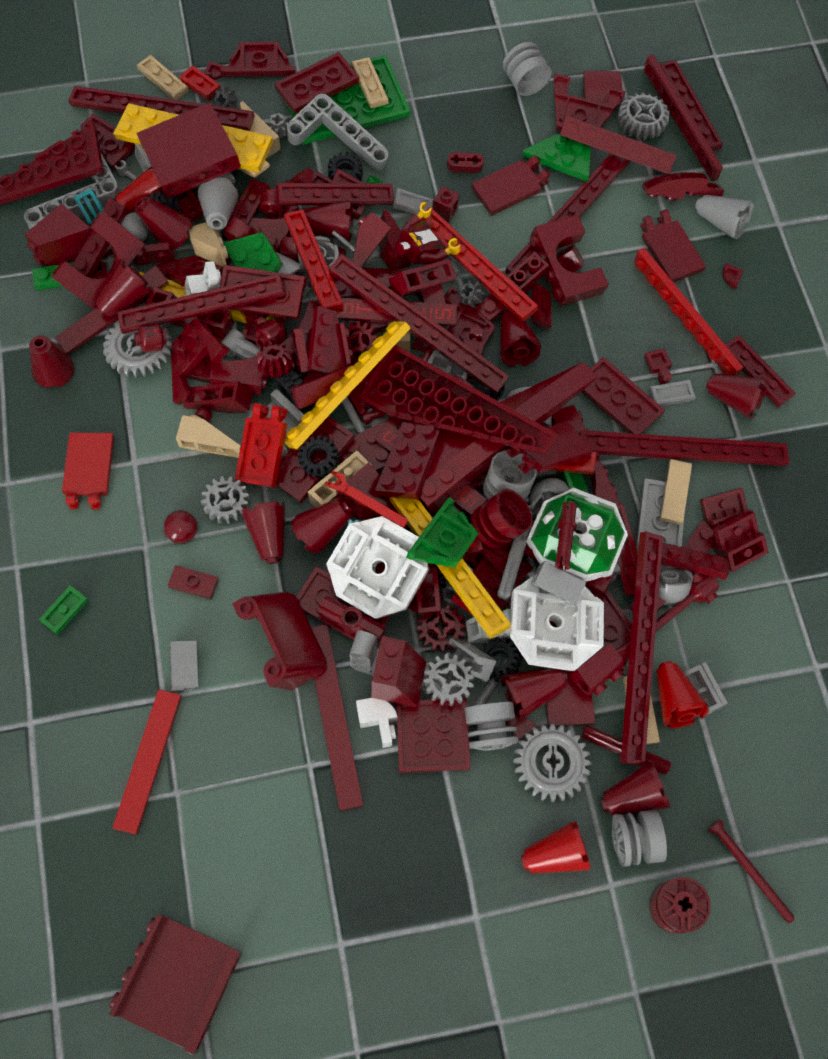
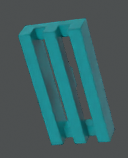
[73,188,103,230]

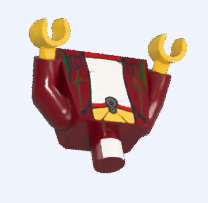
[396,202,461,265]

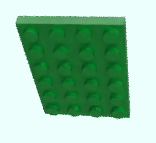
[286,55,411,145]

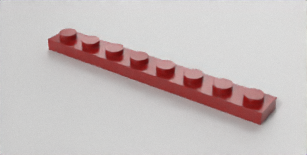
[421,207,538,322]
[634,248,743,376]

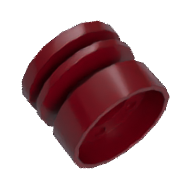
[471,489,532,549]
[649,877,711,934]

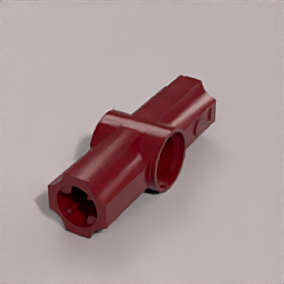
[317,595,387,645]

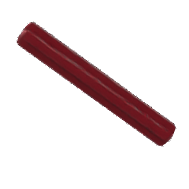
[581,725,671,774]

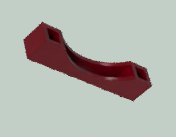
[560,116,677,174]
[552,405,626,512]

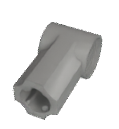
[221,329,261,360]

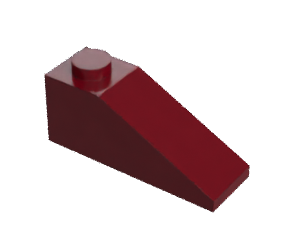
[379,210,411,271]
[352,212,391,267]
[388,259,456,297]
[183,381,253,413]

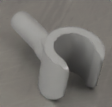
[115,160,137,181]

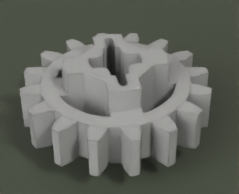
[201,476,249,524]
[423,654,475,706]

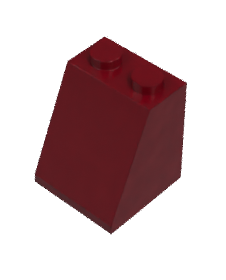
[25,204,91,267]
[336,462,399,521]
[371,636,427,707]

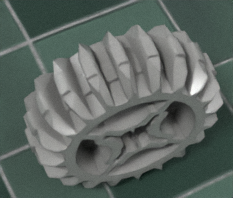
[618,92,669,141]

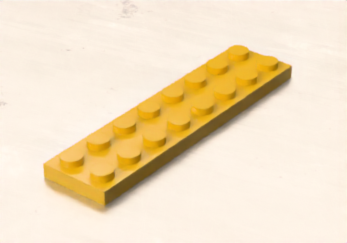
[113,103,273,173]

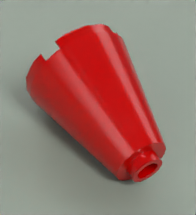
[115,166,163,214]
[656,661,709,729]
[521,821,591,874]

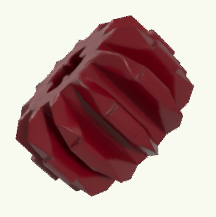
[256,343,293,378]

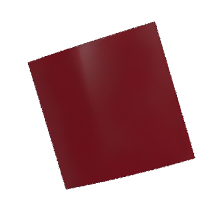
[583,71,623,107]

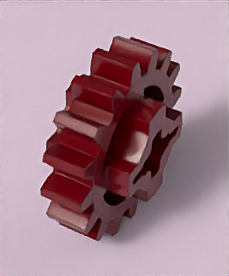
[345,321,380,364]
[416,604,466,653]

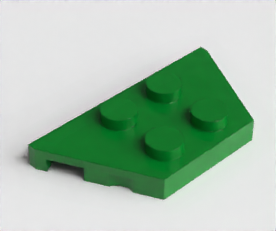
[523,134,591,182]
[223,232,283,273]
[406,497,478,568]

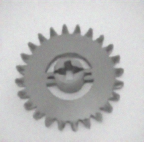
[103,323,172,378]
[513,723,592,802]

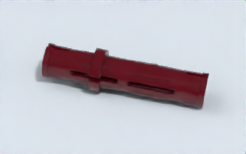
[555,501,577,570]

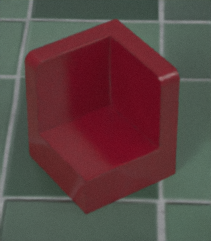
[556,244,584,272]

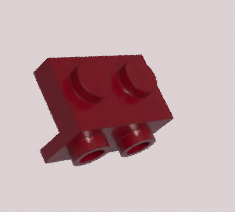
[699,488,753,528]

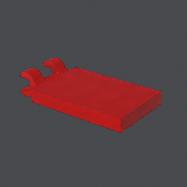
[234,403,287,488]
[62,433,114,509]
[325,471,408,528]

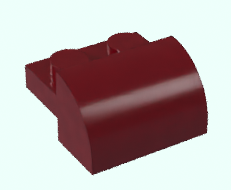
[713,510,769,572]

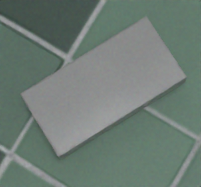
[393,188,434,215]
[649,380,696,407]

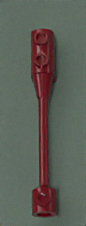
[569,573,719,696]

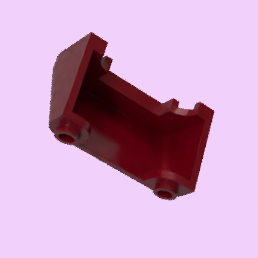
[232,592,327,691]

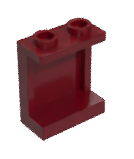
[291,322,353,374]

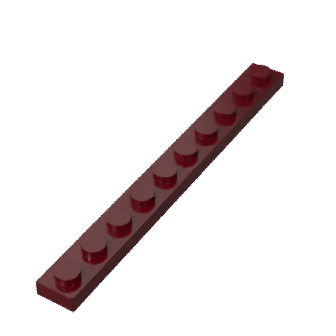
[68,86,255,131]
[505,154,631,275]
[329,254,509,394]
[579,430,789,466]
[620,531,663,766]

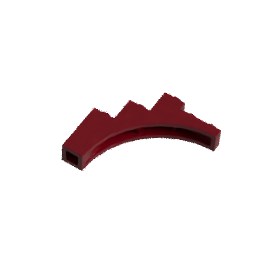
[210,300,317,396]

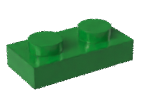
[32,262,73,291]
[38,585,89,635]

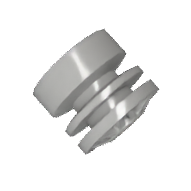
[503,42,552,96]
[483,450,537,501]
[464,702,519,751]
[612,810,667,867]

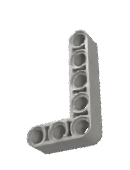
[287,94,388,171]
[24,154,120,229]
[350,631,464,694]

